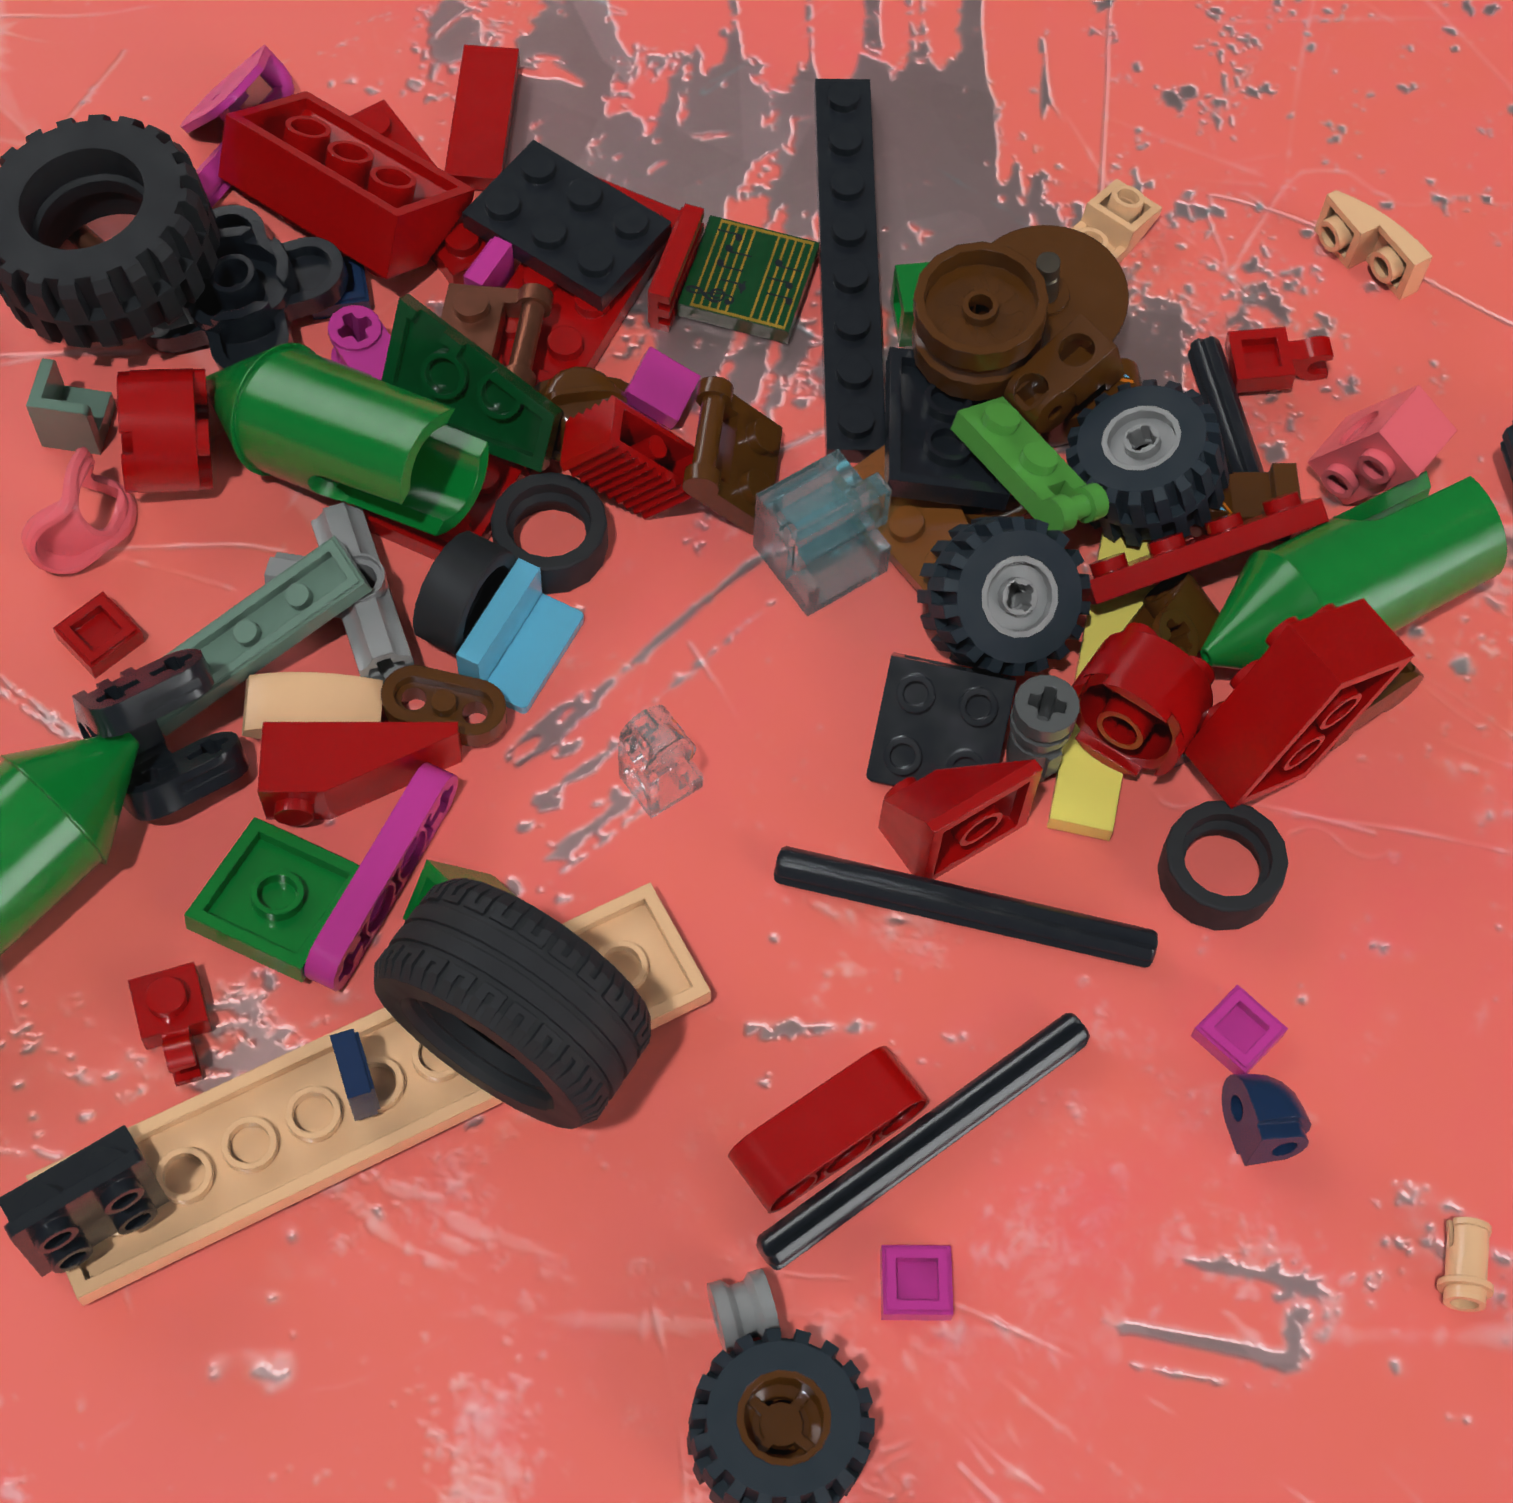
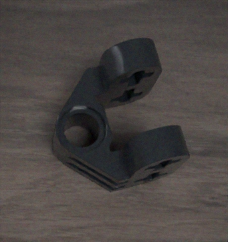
[72,649,250,821]

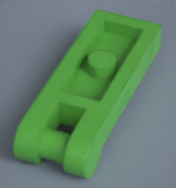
[951,396,1109,532]

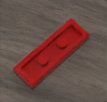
[444,44,520,190]

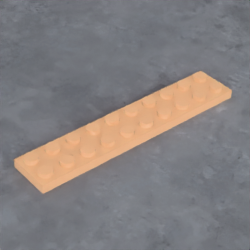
[26,882,711,1306]

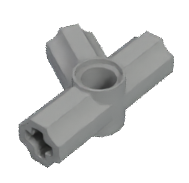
[264,502,414,683]

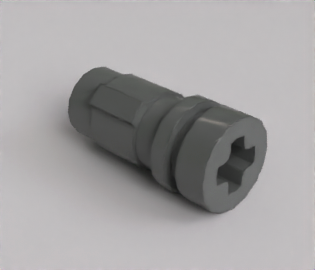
[1006,675,1080,783]

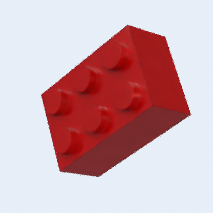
[1184,598,1415,809]

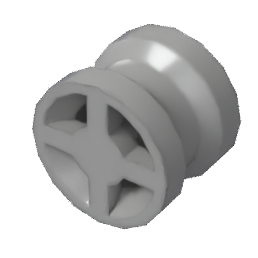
[707,1268,780,1353]

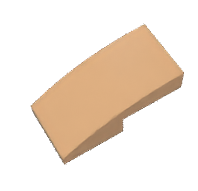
[1071,179,1163,264]
[1314,190,1433,300]
[242,672,383,739]

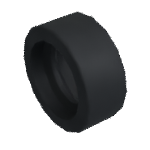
[490,472,608,594]
[413,531,515,656]
[1157,801,1289,930]

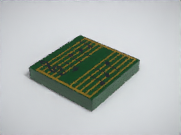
[677,215,820,344]

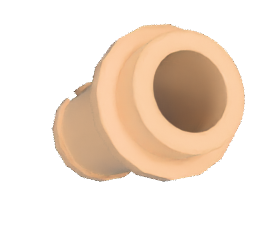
[1437,1217,1494,1312]

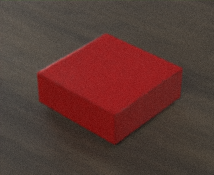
[53,591,145,679]

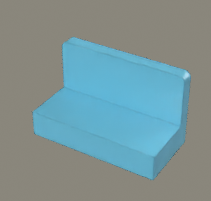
[456,558,584,714]

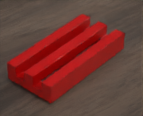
[648,203,704,333]

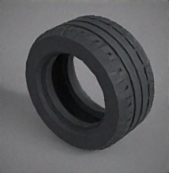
[374,878,651,1129]

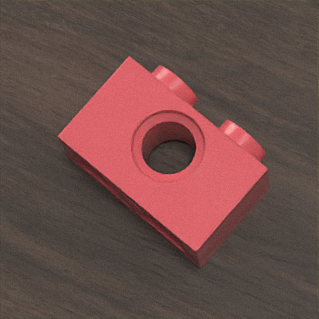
[1307,385,1457,505]

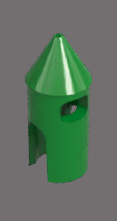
[206,343,489,536]
[1200,471,1507,670]
[0,733,140,956]

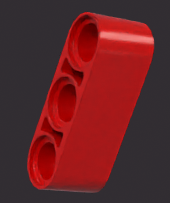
[728,1046,928,1213]

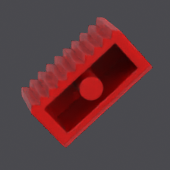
[560,395,695,519]

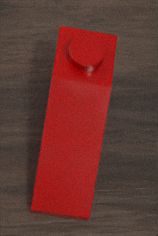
[257,722,462,826]

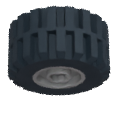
[1066,379,1229,547]
[917,517,1091,676]

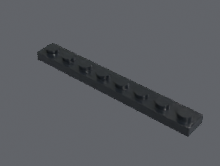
[814,79,885,463]

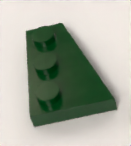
[382,293,563,472]

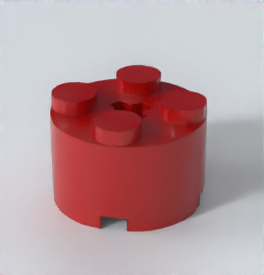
[117,368,213,493]
[1072,622,1215,776]

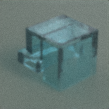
[753,449,892,617]

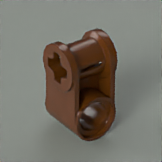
[1122,572,1220,656]

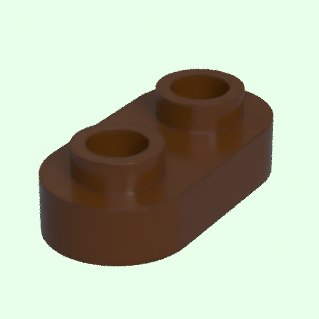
[381,665,507,747]

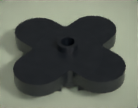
[143,205,349,370]

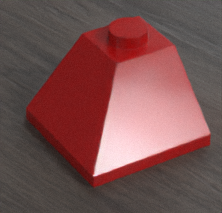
[878,759,1043,879]

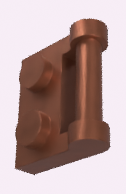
[441,283,554,388]

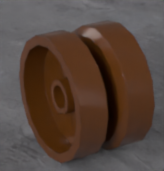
[912,241,1049,401]

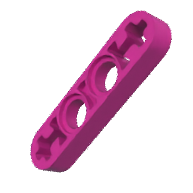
[304,762,458,991]

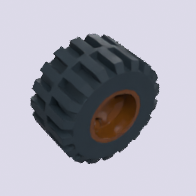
[687,1328,875,1503]

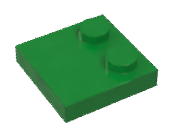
[184,817,360,983]

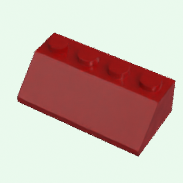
[218,91,475,279]

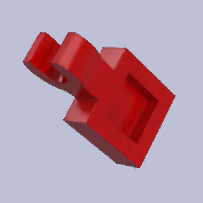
[1225,327,1334,393]
[128,962,213,1087]

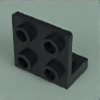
[866,652,1017,786]
[0,1125,169,1277]

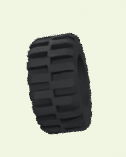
[0,114,220,348]

